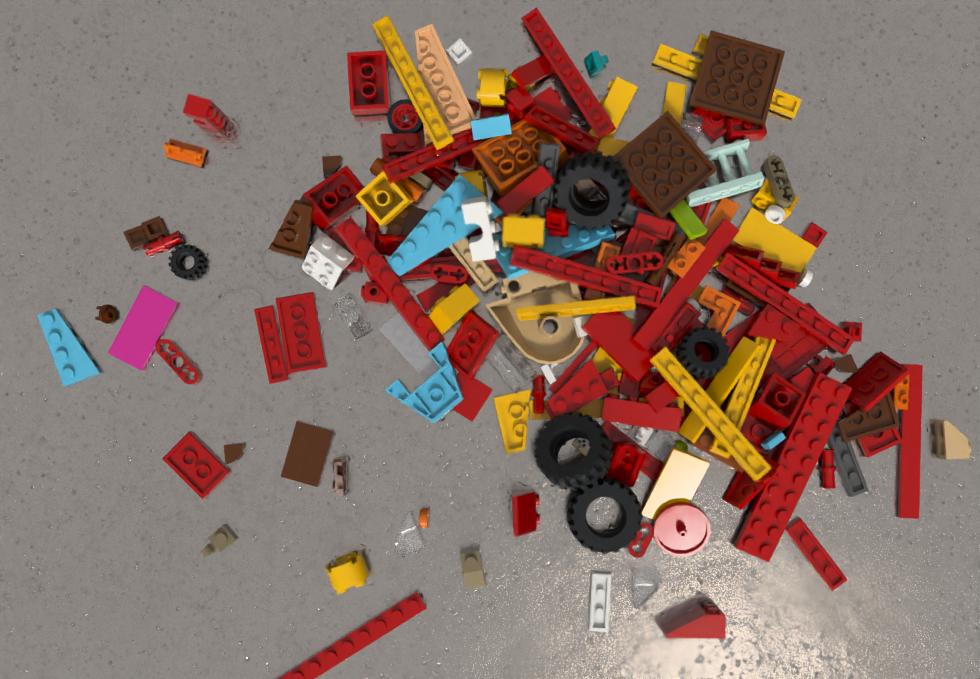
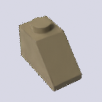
[460,547,486,589]

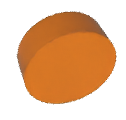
[419,508,430,528]

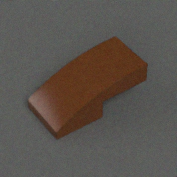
[123,216,167,251]

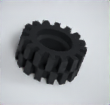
[168,244,207,280]

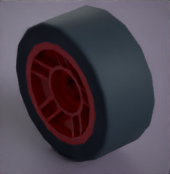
[387,99,423,134]

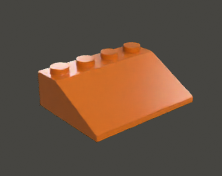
[471,118,568,199]

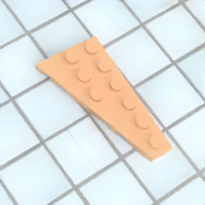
[415,24,476,147]

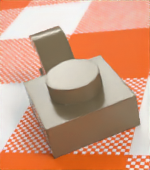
[200,524,236,557]

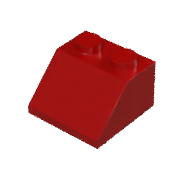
[749,372,807,431]

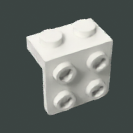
[302,234,355,290]

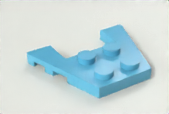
[385,342,464,423]

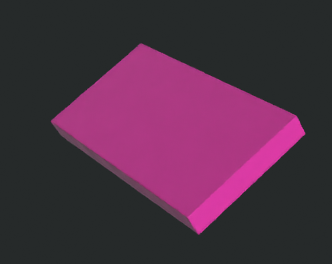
[108,285,179,371]

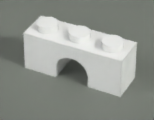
[462,196,500,262]

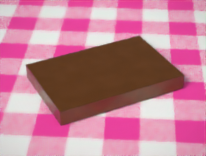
[281,421,334,487]

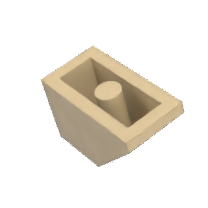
[936,420,971,460]

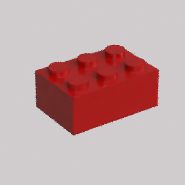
[347,50,390,115]

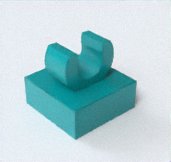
[584,50,609,77]

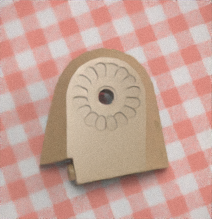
[485,260,585,365]

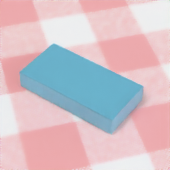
[470,114,512,140]

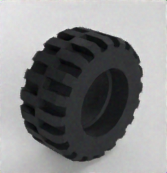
[553,151,631,230]
[534,412,613,491]
[567,477,643,554]

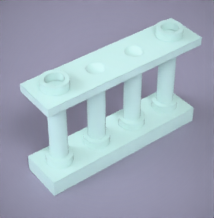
[686,139,764,208]

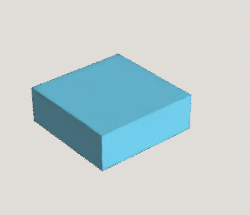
[761,432,786,450]

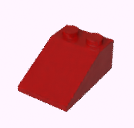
[300,165,365,232]
[512,490,540,537]
[660,604,726,639]

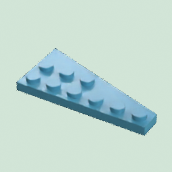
[386,174,504,276]
[494,224,615,280]

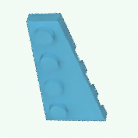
[37,308,102,386]

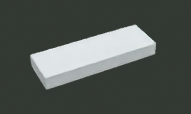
[588,572,611,632]

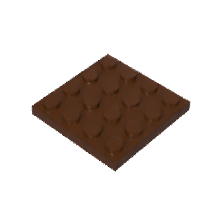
[690,30,785,126]
[612,111,718,219]

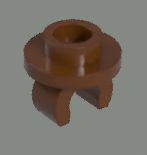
[95,304,116,324]

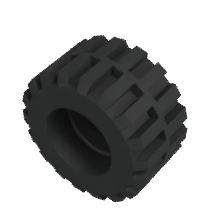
[676,326,730,379]

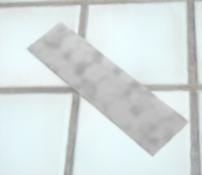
[379,312,458,381]

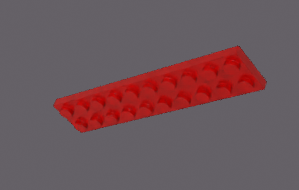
[733,372,852,562]

